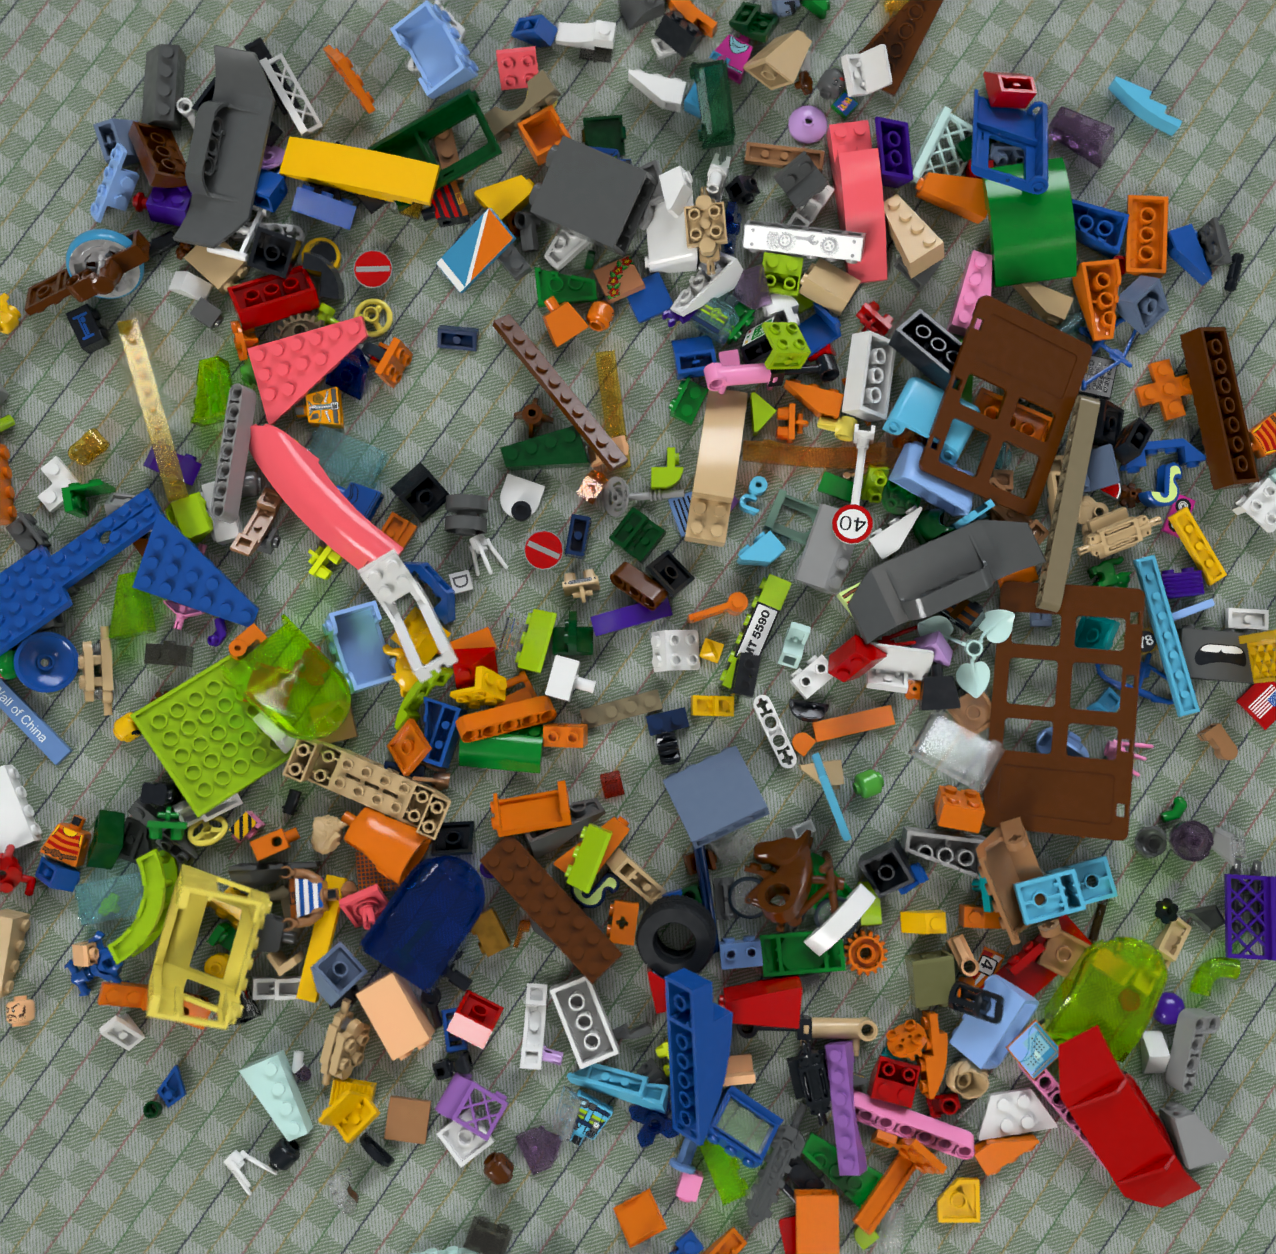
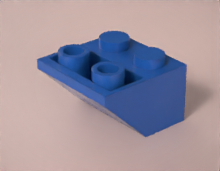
[671,335,717,380]

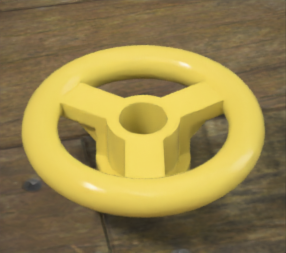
[353,298,393,337]
[187,815,228,847]

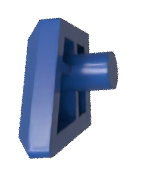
[157,1065,187,1108]

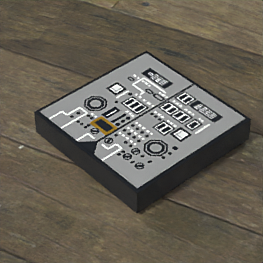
[1078,355,1117,400]

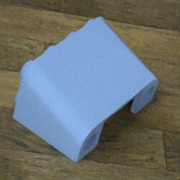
[390,0,479,99]
[322,600,396,695]

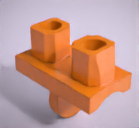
[776,403,809,443]

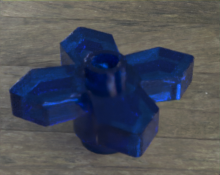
[724,201,742,254]
[629,1097,680,1148]

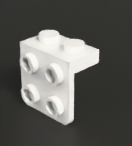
[841,44,892,97]
[1232,478,1276,533]
[651,630,700,672]

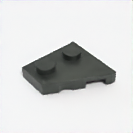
[118,817,152,864]

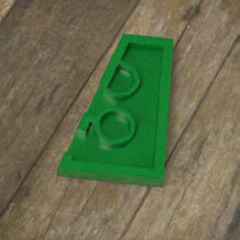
[534,267,597,307]

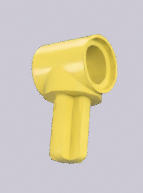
[817,416,858,442]

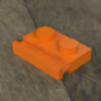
[381,511,418,557]

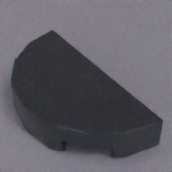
[789,699,829,722]
[360,1133,395,1167]

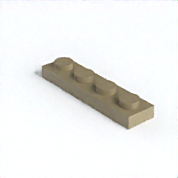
[580,689,663,729]

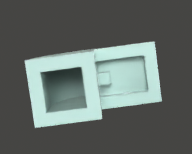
[778,622,811,669]

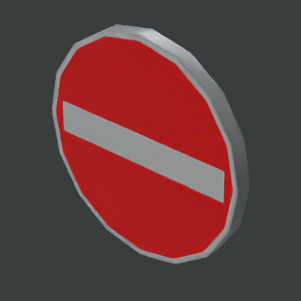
[353,250,393,289]
[524,530,564,570]

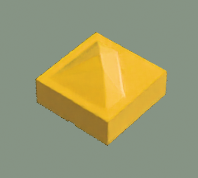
[699,638,724,664]

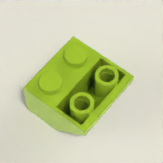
[758,252,803,297]
[165,492,213,544]

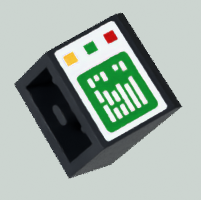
[740,314,781,364]

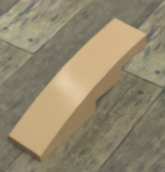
[1129,917,1192,998]

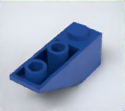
[1167,224,1212,285]

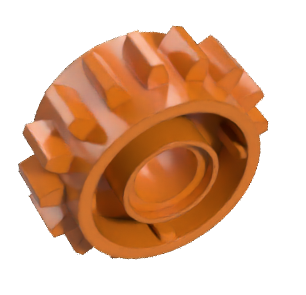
[843,929,888,976]

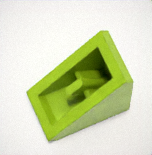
[750,392,777,436]

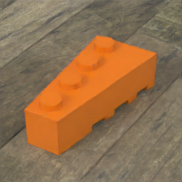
[0,443,17,526]

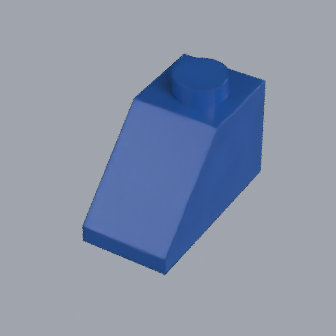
[511,14,558,48]
[35,857,80,892]

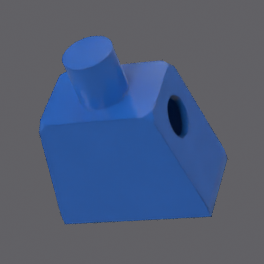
[253,168,288,213]

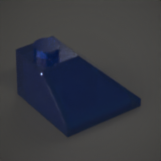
[325,347,369,400]

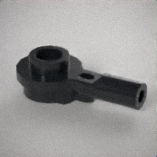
[421,986,443,1028]

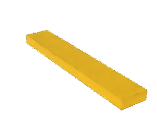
[296,874,348,1003]

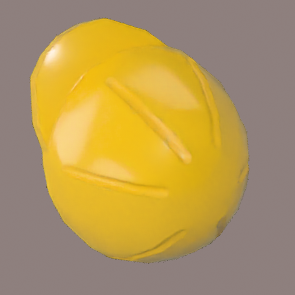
[382,644,424,698]

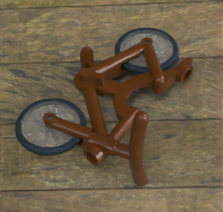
[728,850,858,939]

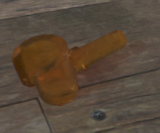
[513,920,530,948]

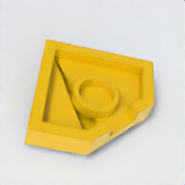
[937,1177,980,1223]

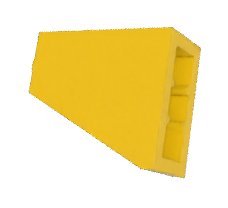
[474,175,535,225]

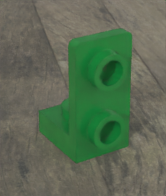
[206,922,253,953]

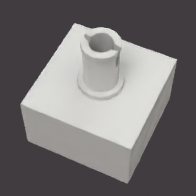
[545,655,596,702]

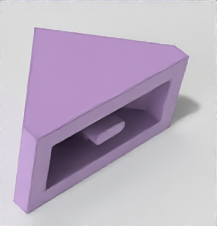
[912,631,953,667]

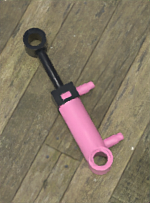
[704,354,839,394]

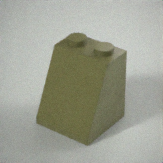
[904,949,956,1010]

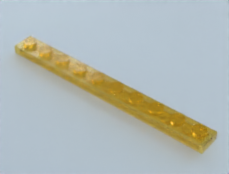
[117,318,189,502]

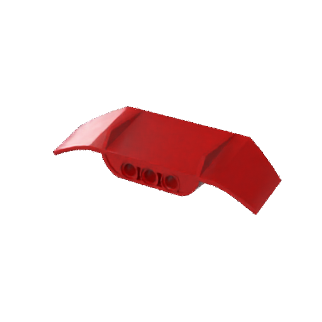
[1058,1025,1201,1208]

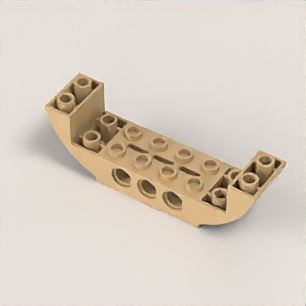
[282,736,452,840]

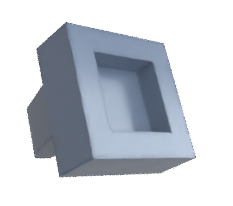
[1029,613,1052,627]

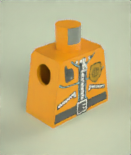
[296,387,344,429]

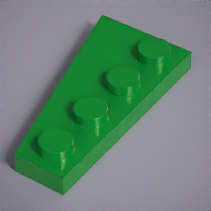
[802,1132,883,1209]

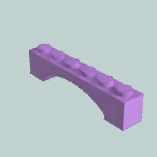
[825,1041,867,1176]

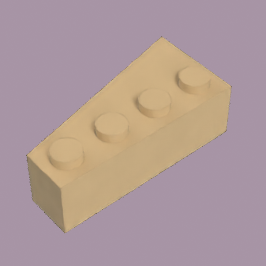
[0,909,30,998]

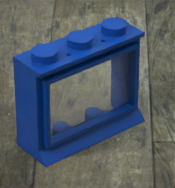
[706,1085,783,1168]

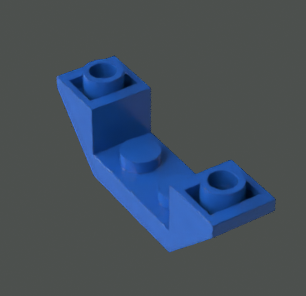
[1120,438,1206,474]
[403,562,455,625]

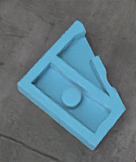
[949,499,995,529]

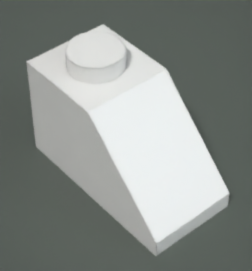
[659,166,693,218]

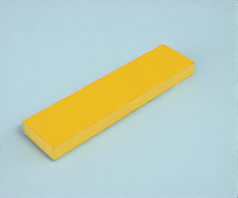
[1168,507,1227,586]

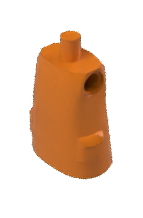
[341,806,432,886]

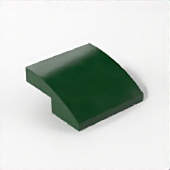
[729,2,779,43]
[609,507,666,564]

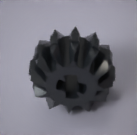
[656,731,681,765]

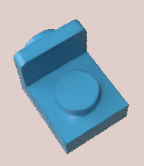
[1087,687,1120,712]

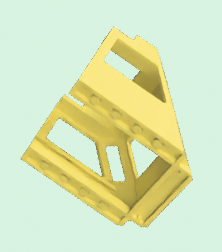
[146,864,272,1030]

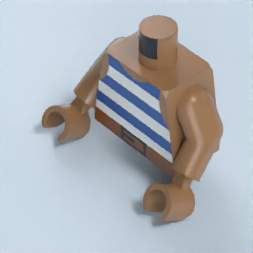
[279,866,339,932]

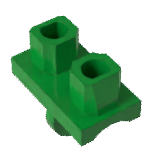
[147,806,188,840]

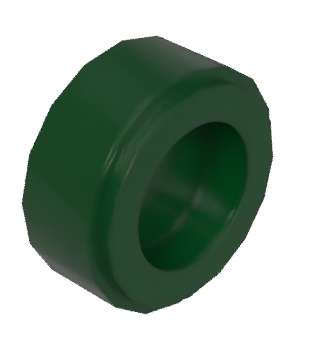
[584,249,596,270]

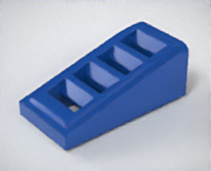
[441,1007,469,1053]

